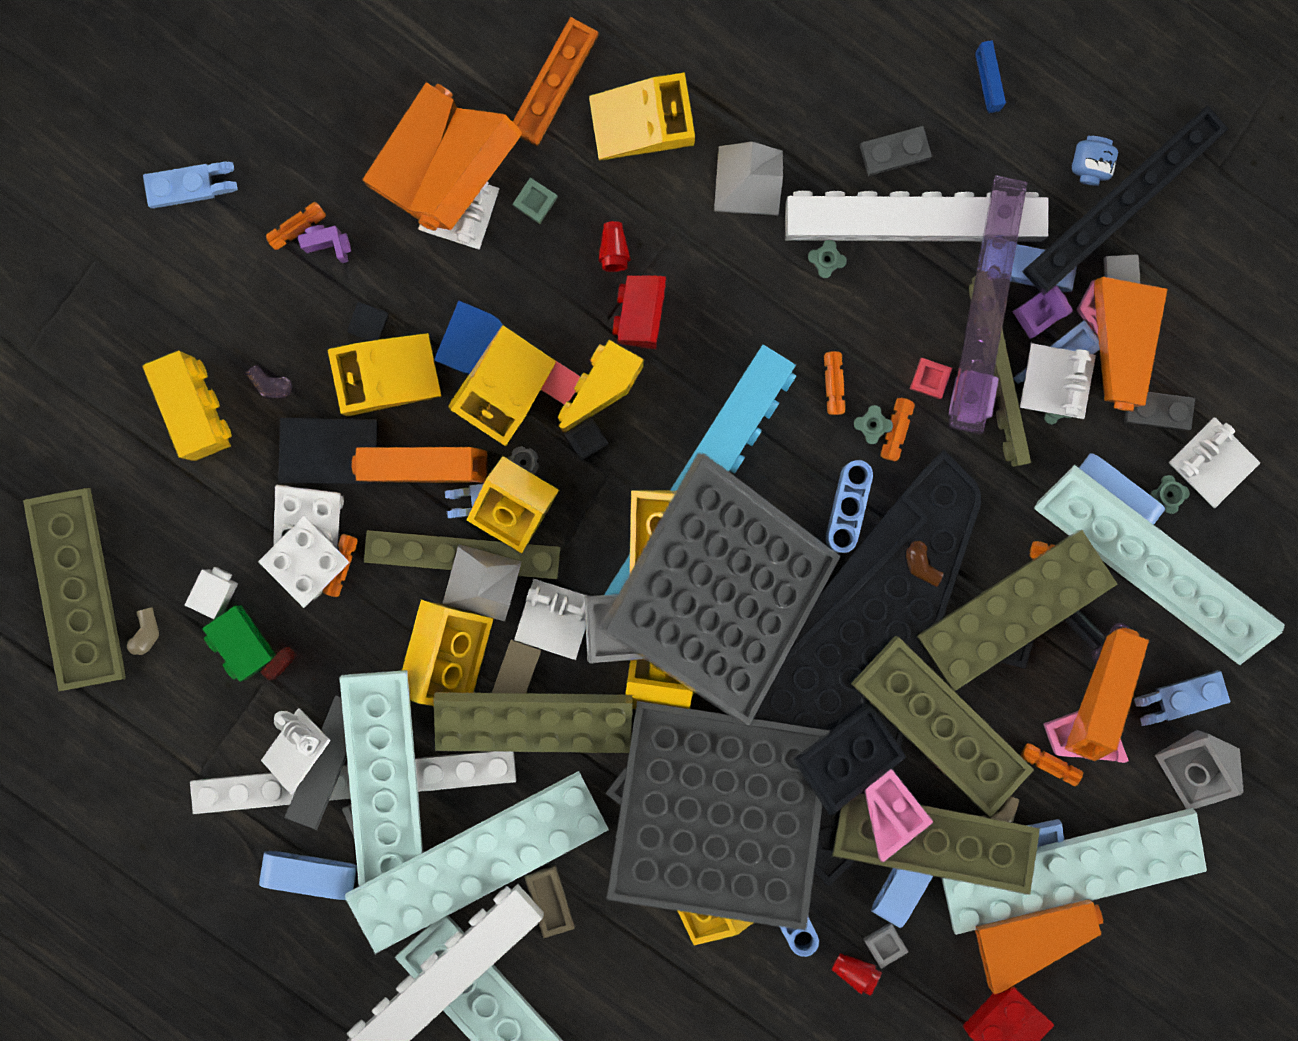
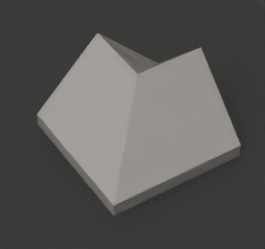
[714,142,783,216]
[443,544,521,621]
[1155,730,1243,809]

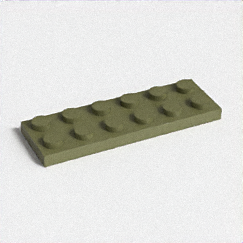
[23,488,126,691]
[917,530,1117,691]
[851,636,1034,817]
[434,692,633,753]
[832,793,1040,895]

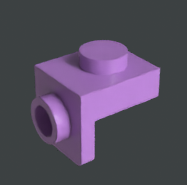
[298,225,351,263]
[1013,285,1073,338]

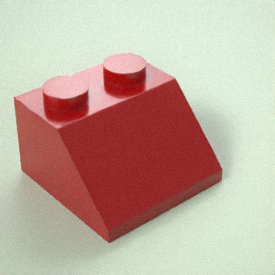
[612,276,666,350]
[963,986,1055,1041]

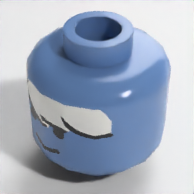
[1072,136,1118,186]

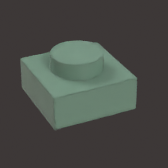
[512,178,558,224]

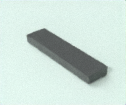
[284,695,347,830]

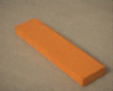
[513,17,599,147]

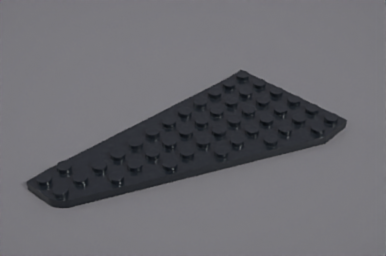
[722,450,981,886]

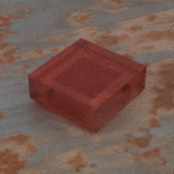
[260,647,297,680]

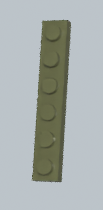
[969,272,1031,467]
[364,530,561,579]

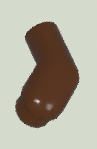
[906,541,944,587]

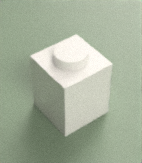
[185,567,238,619]

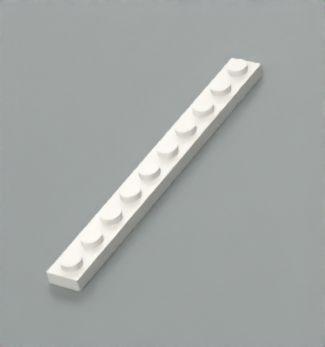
[190,751,517,814]

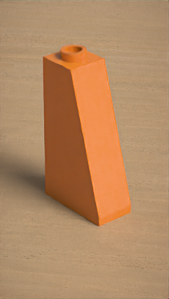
[362,82,457,219]
[409,108,522,231]
[1094,277,1167,411]
[352,447,487,483]
[1064,628,1149,761]
[975,899,1103,994]

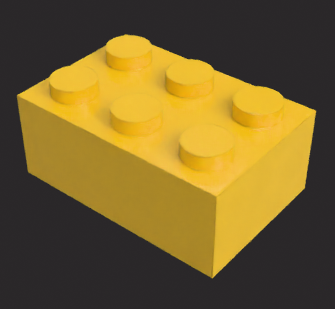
[142,351,232,461]

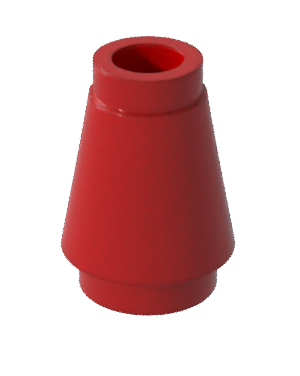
[599,221,631,272]
[831,953,882,996]

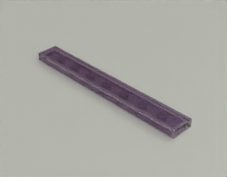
[949,176,1028,434]

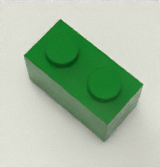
[202,605,278,682]

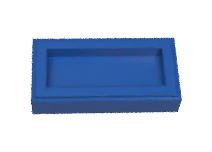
[975,40,1006,113]

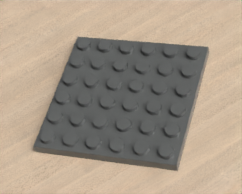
[599,453,840,726]
[607,701,829,930]

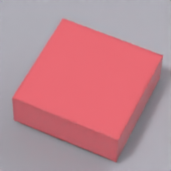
[910,358,952,399]
[541,361,580,405]

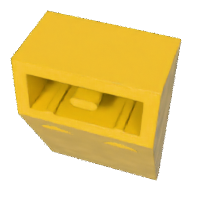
[589,73,695,160]
[448,325,556,446]
[328,333,442,416]
[558,340,644,432]

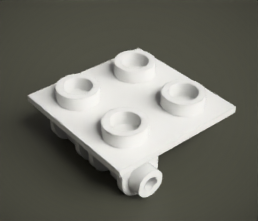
[418,182,499,250]
[1020,343,1096,419]
[1169,417,1260,508]
[273,485,344,549]
[258,516,350,608]
[514,579,587,660]
[261,708,330,794]

